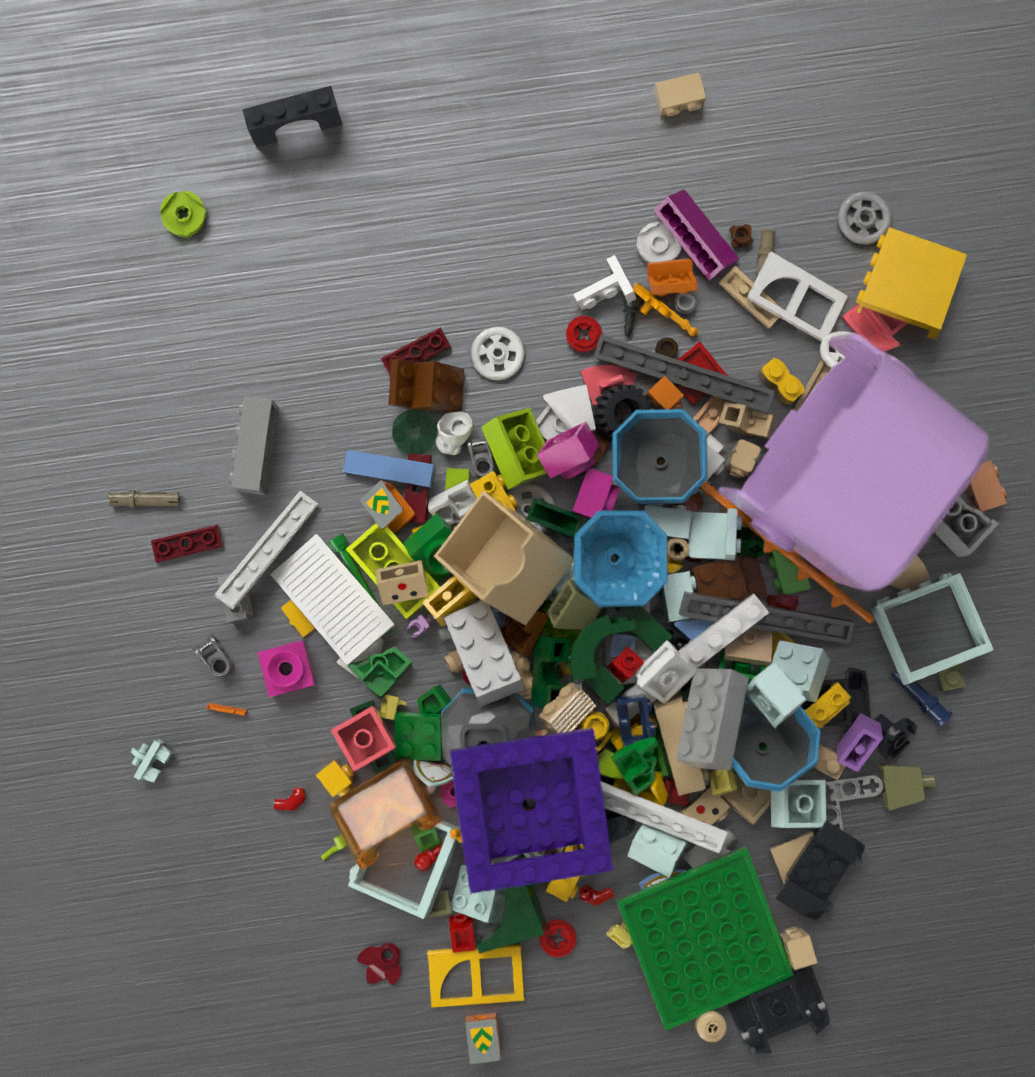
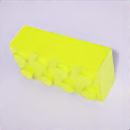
[346,523,440,619]

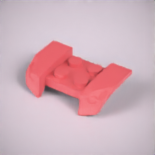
[842,304,908,352]

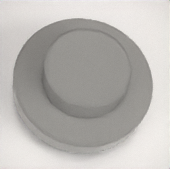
[674,292,696,314]

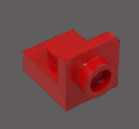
[606,647,644,684]
[663,777,690,806]
[449,913,476,953]

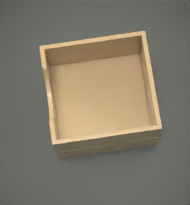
[434,490,574,625]

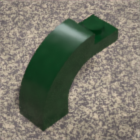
[569,615,636,681]

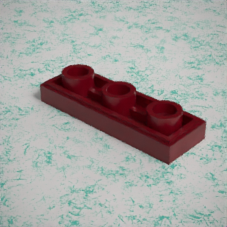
[381,327,451,376]
[405,454,432,524]
[151,524,224,563]

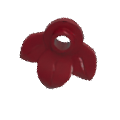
[357,943,401,985]

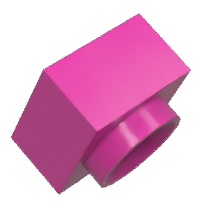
[537,421,599,479]
[572,468,620,519]
[257,640,317,697]

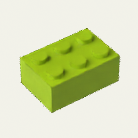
[481,407,548,490]

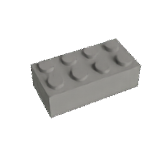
[229,396,278,495]
[444,601,524,707]
[676,669,749,770]

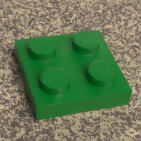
[395,712,443,761]

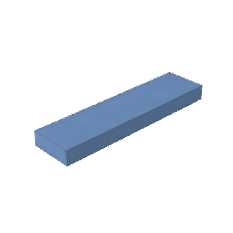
[343,450,436,488]

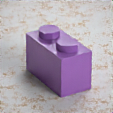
[836,713,883,772]

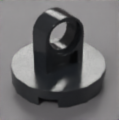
[873,714,917,759]

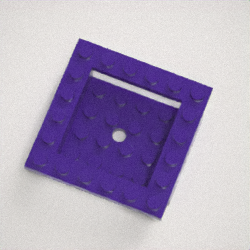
[449,728,613,894]

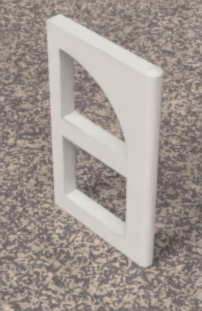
[747,251,848,342]

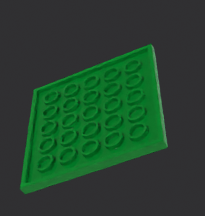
[616,847,794,1031]

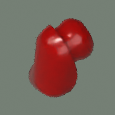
[274,787,306,811]
[580,886,615,906]

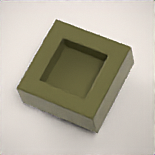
[937,664,966,691]
[429,889,453,918]

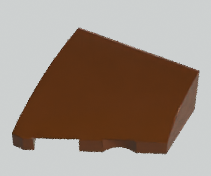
[500,608,549,656]

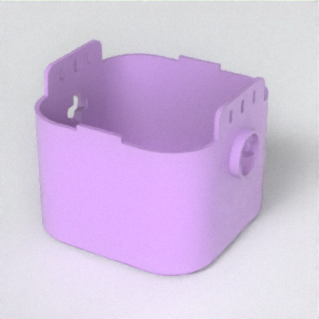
[718,333,989,591]

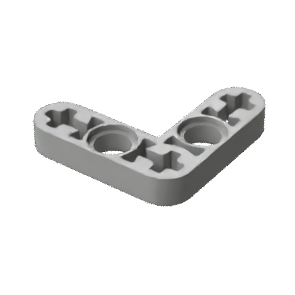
[820,775,883,831]

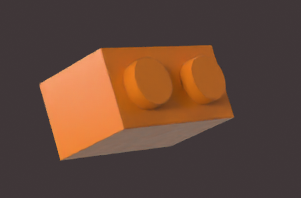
[647,376,684,410]

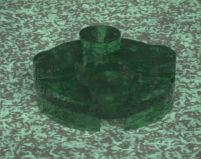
[392,410,438,454]

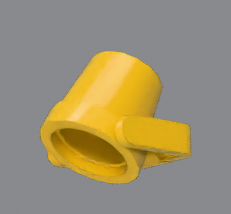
[573,711,611,753]

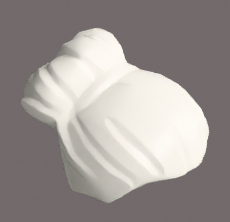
[435,412,473,455]

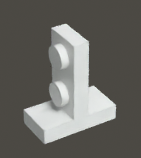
[573,255,636,311]

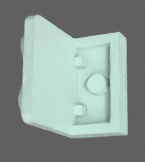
[688,508,742,560]

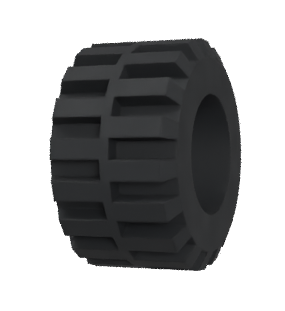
[592,385,654,441]

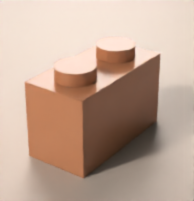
[965,460,1007,512]

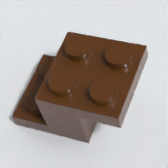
[388,359,464,413]
[691,555,768,601]

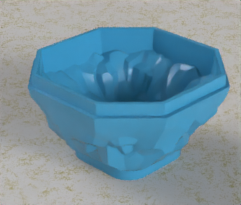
[573,511,667,607]

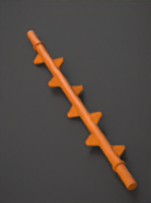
[699,482,875,624]

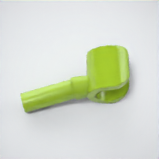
[321,833,349,860]

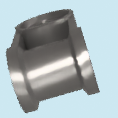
[467,437,494,479]
[192,633,234,677]

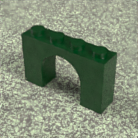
[566,606,673,705]

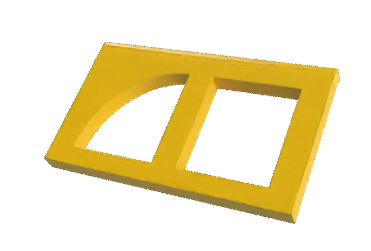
[427,944,524,1007]

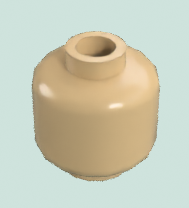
[695,1010,727,1042]

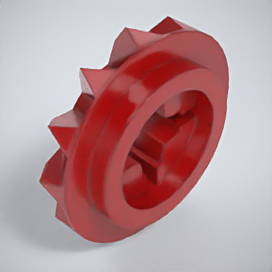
[566,316,602,352]
[539,919,576,957]

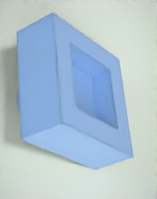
[608,633,636,658]

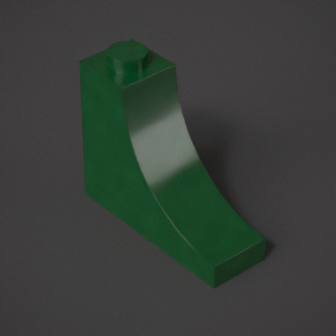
[476,884,548,954]

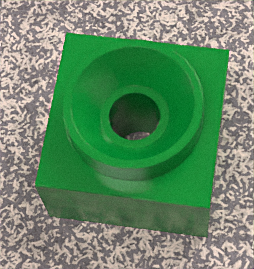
[403,513,454,583]

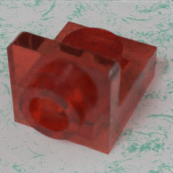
[767,594,799,610]

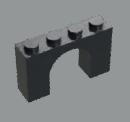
[242,86,343,148]

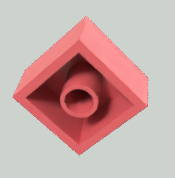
[331,706,397,771]

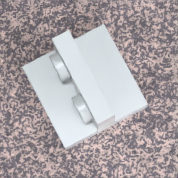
[634,641,698,704]

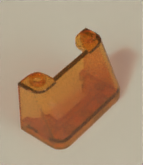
[329,761,443,870]

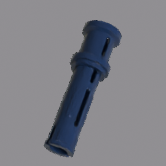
[891,669,953,727]

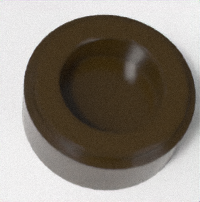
[655,337,678,358]

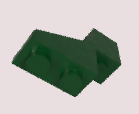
[526,498,590,538]

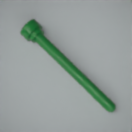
[327,534,392,634]

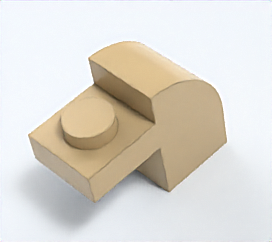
[719,401,776,439]

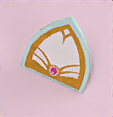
[413,760,453,794]

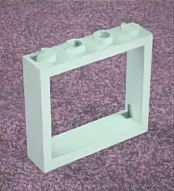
[871,572,994,685]
[348,797,460,919]

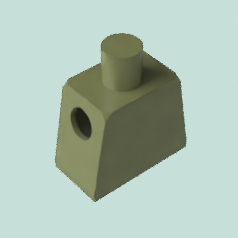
[547,579,607,630]
[878,764,936,810]

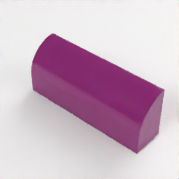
[654,189,740,281]

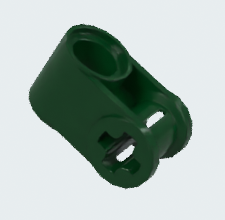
[735,527,765,557]

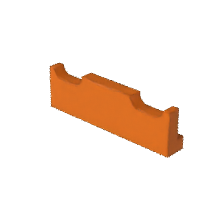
[206,703,247,716]

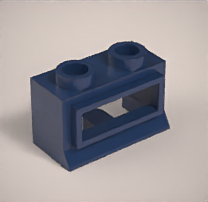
[615,694,656,747]

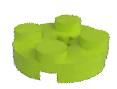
[160,191,207,238]

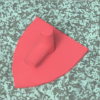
[580,365,637,405]

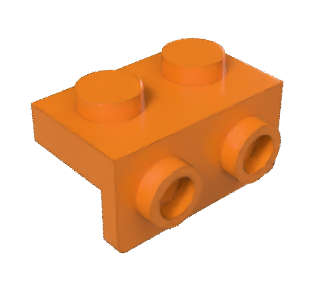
[647,259,697,296]

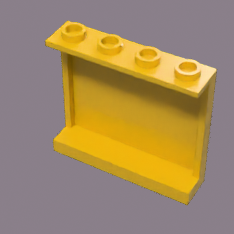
[856,227,967,340]

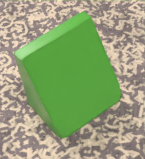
[411,822,442,853]

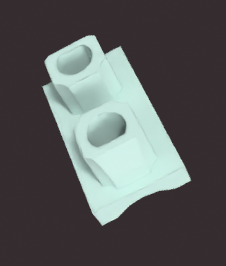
[131,739,173,783]

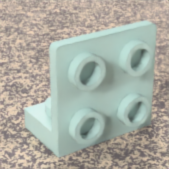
[452,865,506,923]

